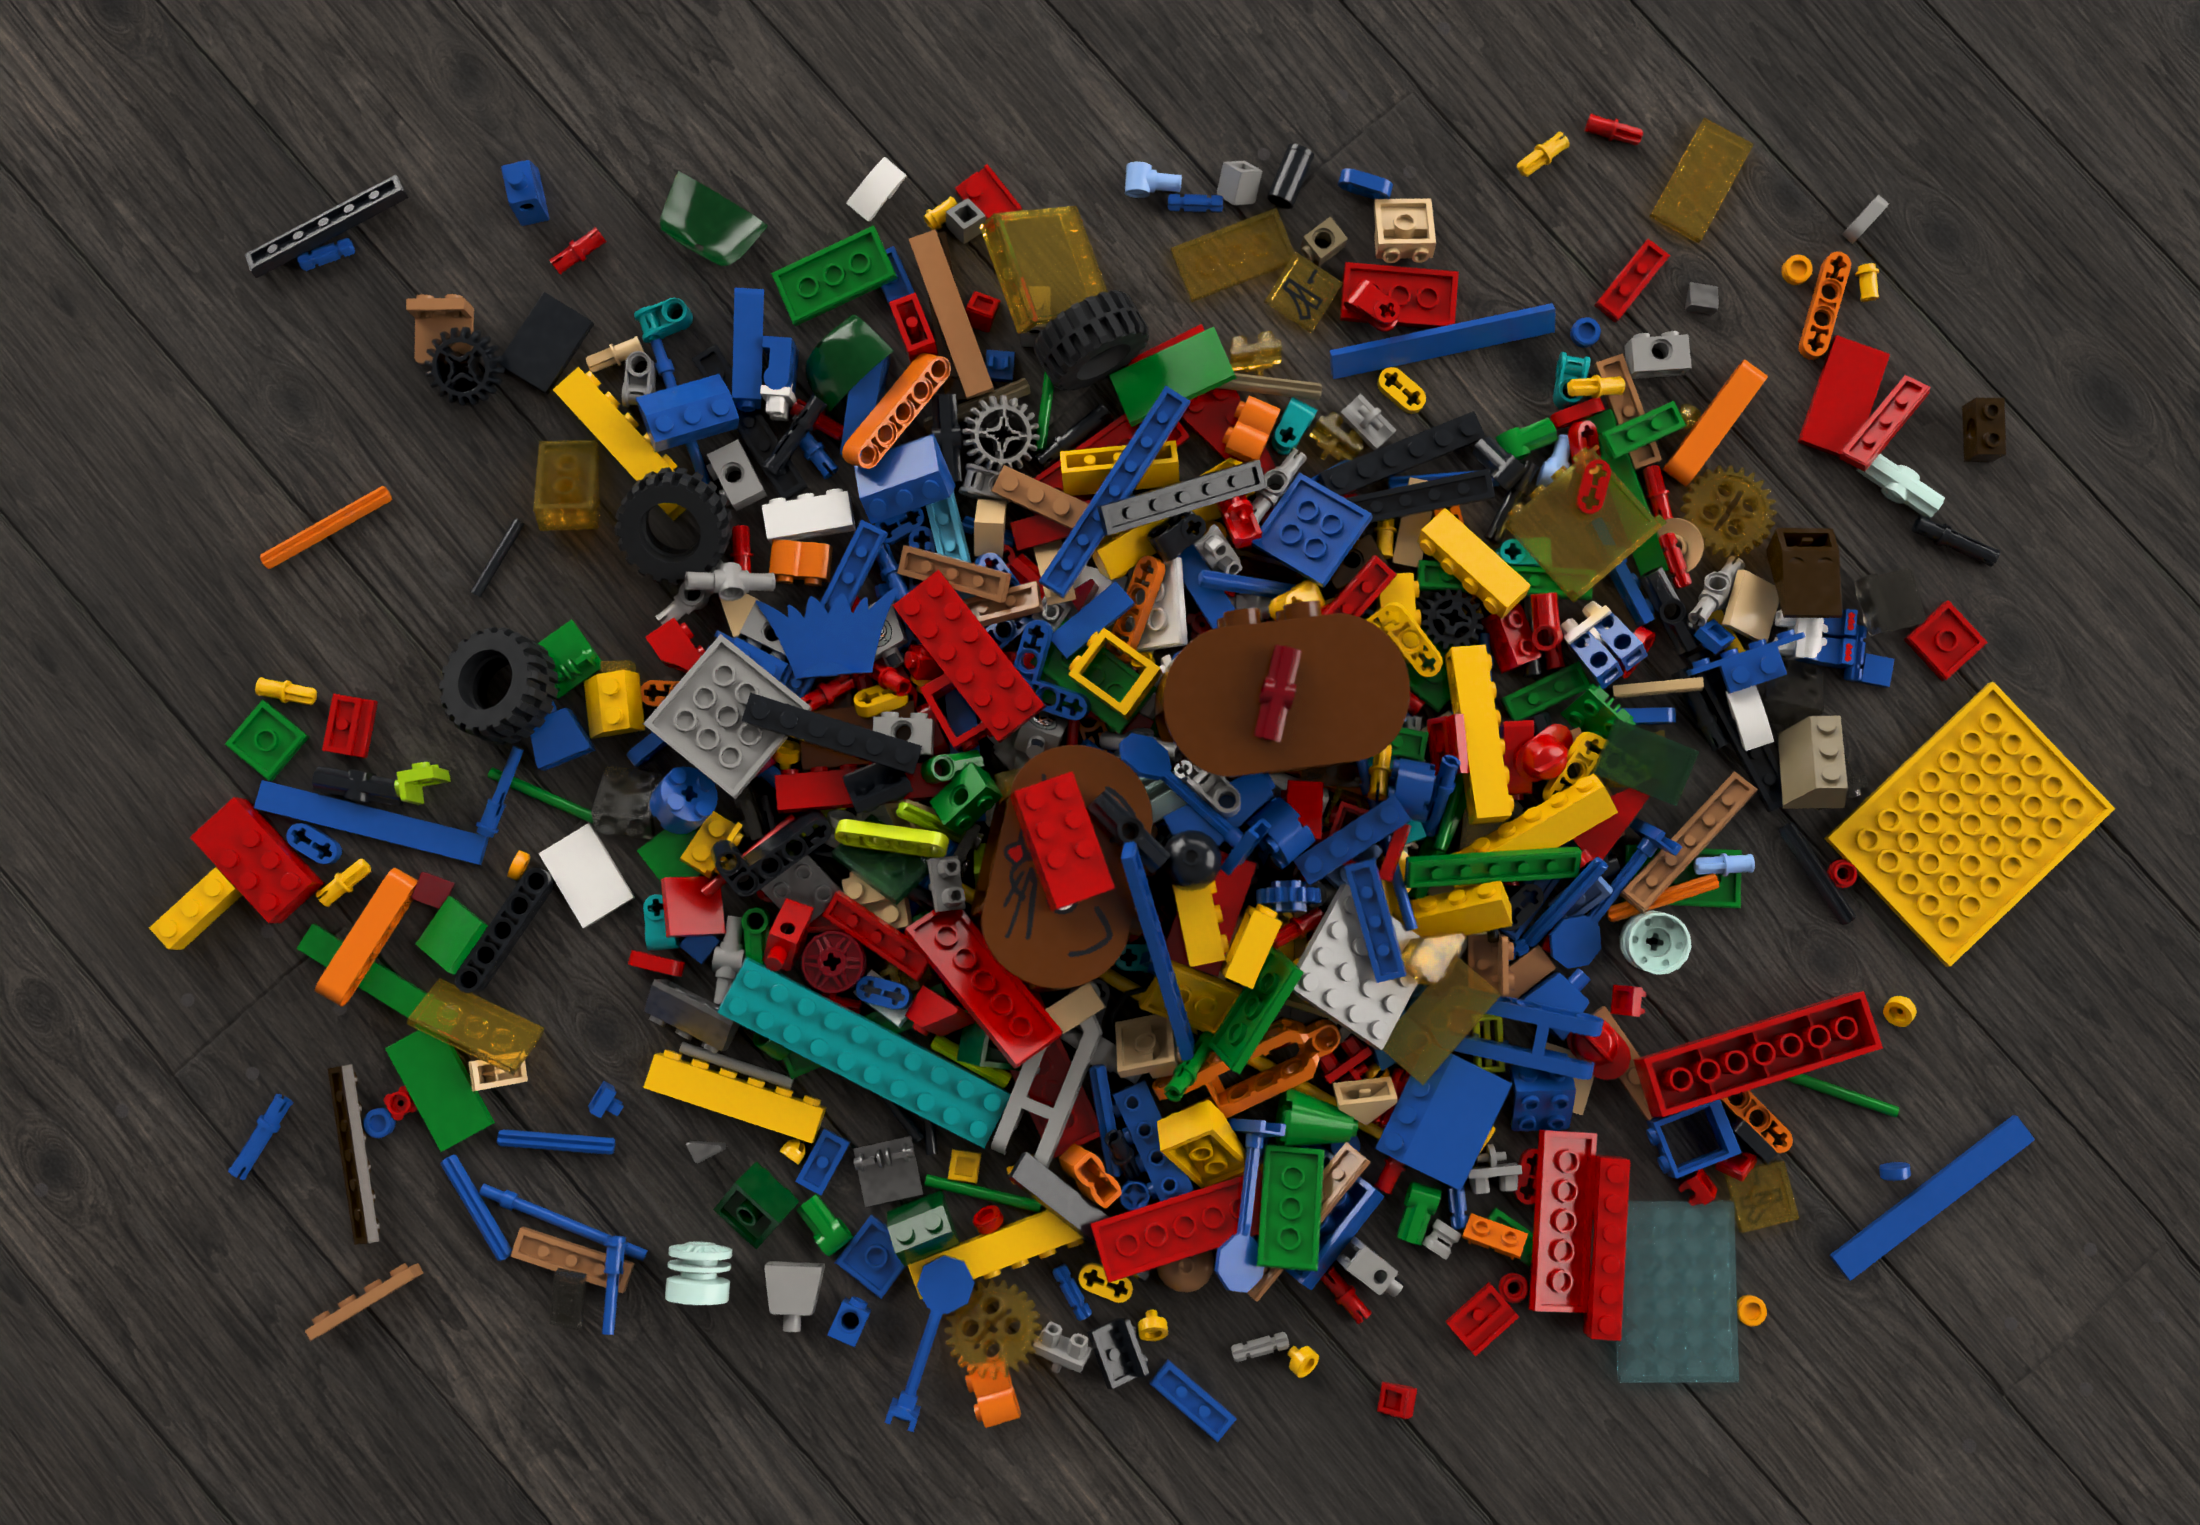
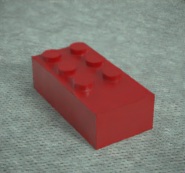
[1010,771,1115,912]
[190,797,325,924]

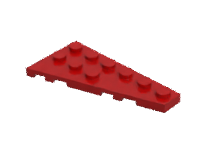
[1126,324,1276,475]

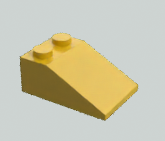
[1157,1099,1246,1188]

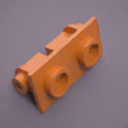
[1462,1213,1528,1260]

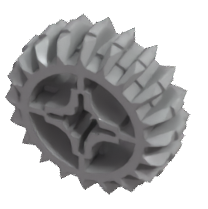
[962,395,1040,472]

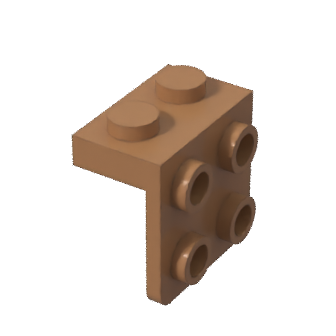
[406,294,474,364]
[1467,934,1514,997]

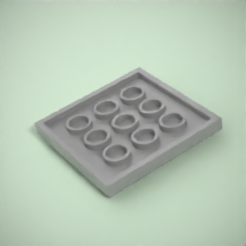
[643,634,812,799]
[1292,884,1436,1050]

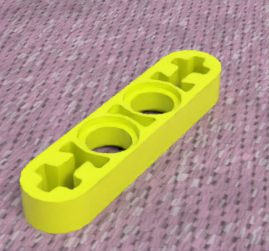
[834,819,950,858]

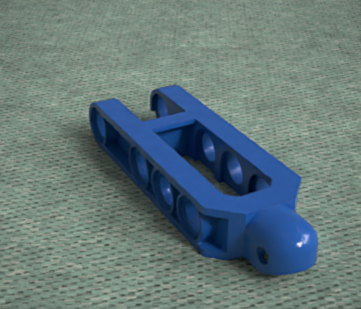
[1405,985,1604,1080]

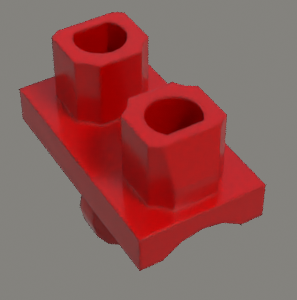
[1216,494,1262,549]
[1318,1034,1373,1084]

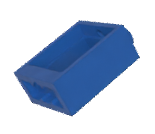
[1646,1100,1742,1179]

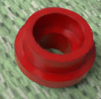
[1827,859,1858,888]
[1498,1272,1529,1303]

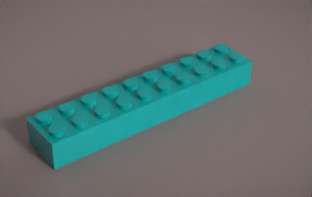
[717,956,1011,1148]

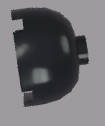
[1162,830,1222,891]

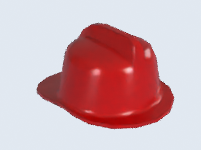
[1515,724,1573,782]
[1566,1017,1631,1080]

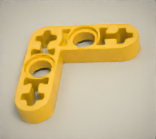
[1366,602,1443,677]
[1543,732,1651,802]

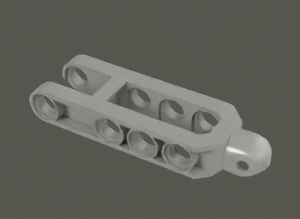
[991,981,1103,1168]

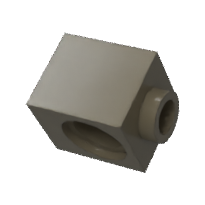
[1301,216,1348,267]

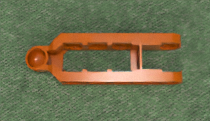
[1152,1018,1341,1119]

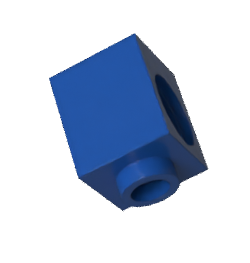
[828,1296,872,1347]

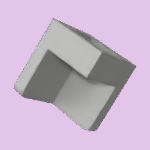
[1217,161,1262,205]

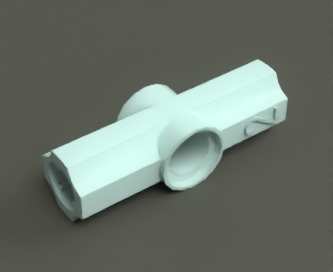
[1856,454,1945,519]

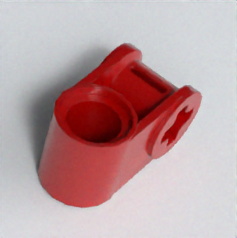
[1344,279,1400,332]

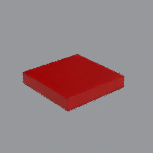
[1903,600,1988,682]
[661,876,726,938]

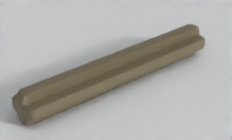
[1217,373,1322,400]
[923,378,1031,435]

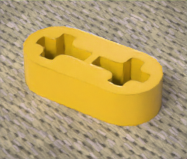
[1377,367,1426,414]
[853,685,909,718]
[1079,1263,1133,1303]

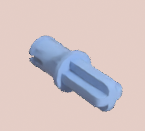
[1693,853,1755,876]

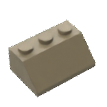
[1777,716,1848,809]

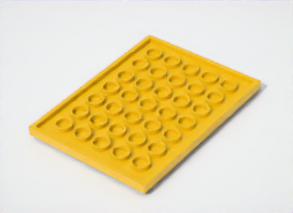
[1824,682,2115,967]

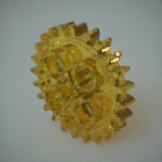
[1680,465,1777,558]
[944,1279,1042,1380]

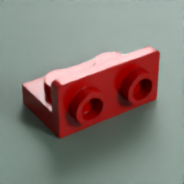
[1481,604,1541,673]

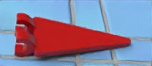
[1558,776,1661,869]

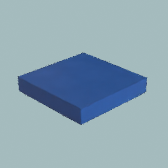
[835,1214,906,1299]

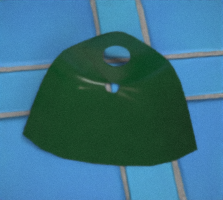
[660,171,768,266]
[805,315,893,416]

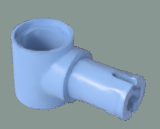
[1125,162,1182,198]
[1536,434,1573,494]

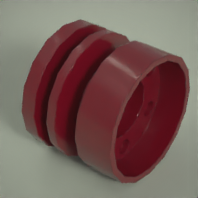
[802,931,868,993]

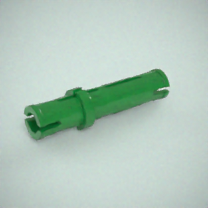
[1164,1031,1214,1102]

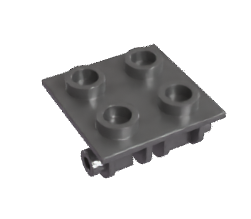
[761,855,844,923]
[853,1136,923,1207]

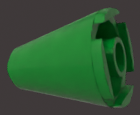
[1274,1088,1358,1146]

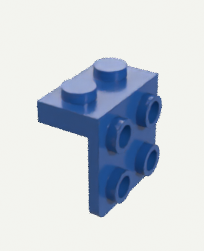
[1510,1065,1576,1132]

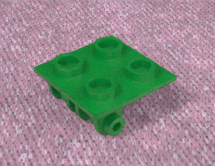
[537,619,605,699]
[1561,684,1636,752]

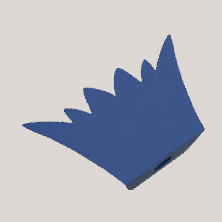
[755,586,899,680]

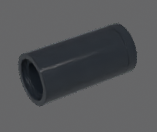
[1267,144,1314,209]

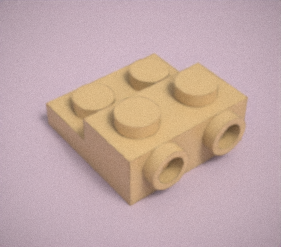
[1373,199,1436,263]
[842,863,913,930]
[1115,1014,1183,1079]

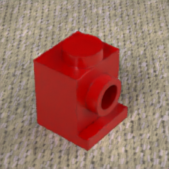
[904,644,944,680]

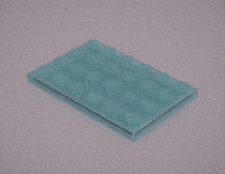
[1617,1201,1739,1383]

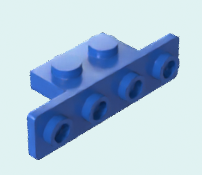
[1686,629,1805,694]

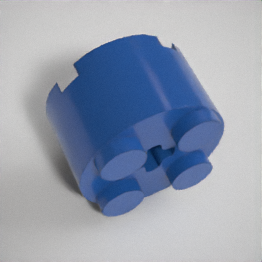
[1387,758,1436,823]
[650,767,718,834]
[1245,797,1315,869]

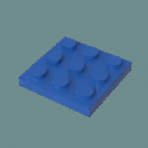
[1252,472,1373,588]

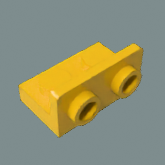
[680,811,744,879]

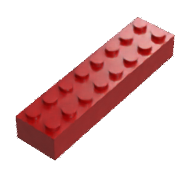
[1633,991,1883,1117]

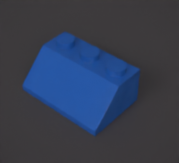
[636,374,739,453]
[854,433,956,524]

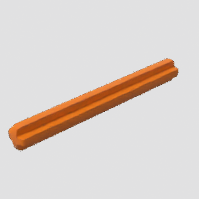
[260,486,392,569]

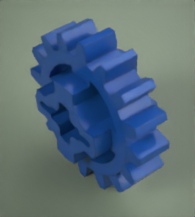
[1256,880,1321,913]

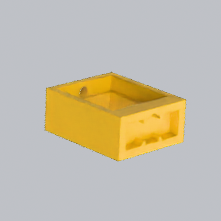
[1068,627,1163,720]
[1220,903,1282,989]

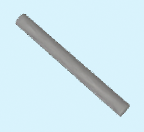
[679,1042,794,1089]

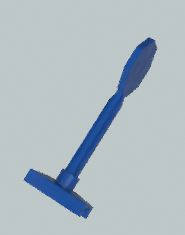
[1119,733,1272,876]
[1549,817,1683,969]
[1215,1118,1286,1293]
[885,1255,975,1432]

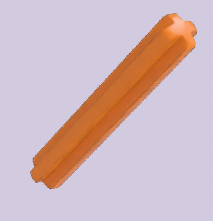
[1606,873,1719,922]

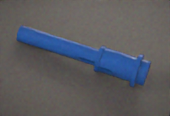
[476,746,524,838]
[602,1236,628,1335]

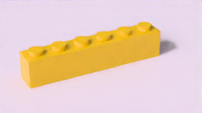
[553,367,686,521]
[1092,457,1255,580]
[1445,645,1514,825]
[1452,773,1618,890]
[643,1049,827,1143]
[908,1209,1084,1299]

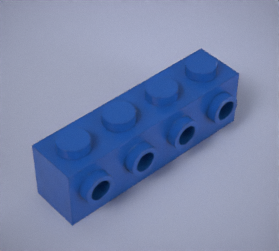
[1112,1079,1194,1201]

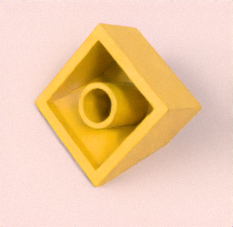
[584,670,645,739]

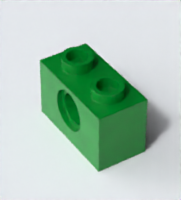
[929,762,1003,835]

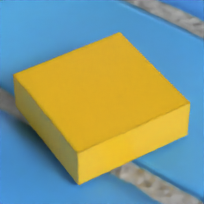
[948,1149,982,1184]

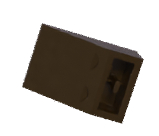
[1766,528,1842,618]

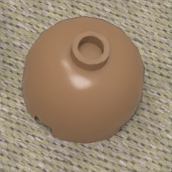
[1157,1250,1215,1293]

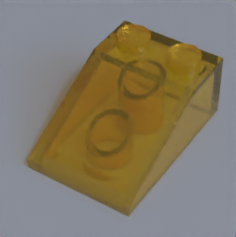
[533,440,600,531]

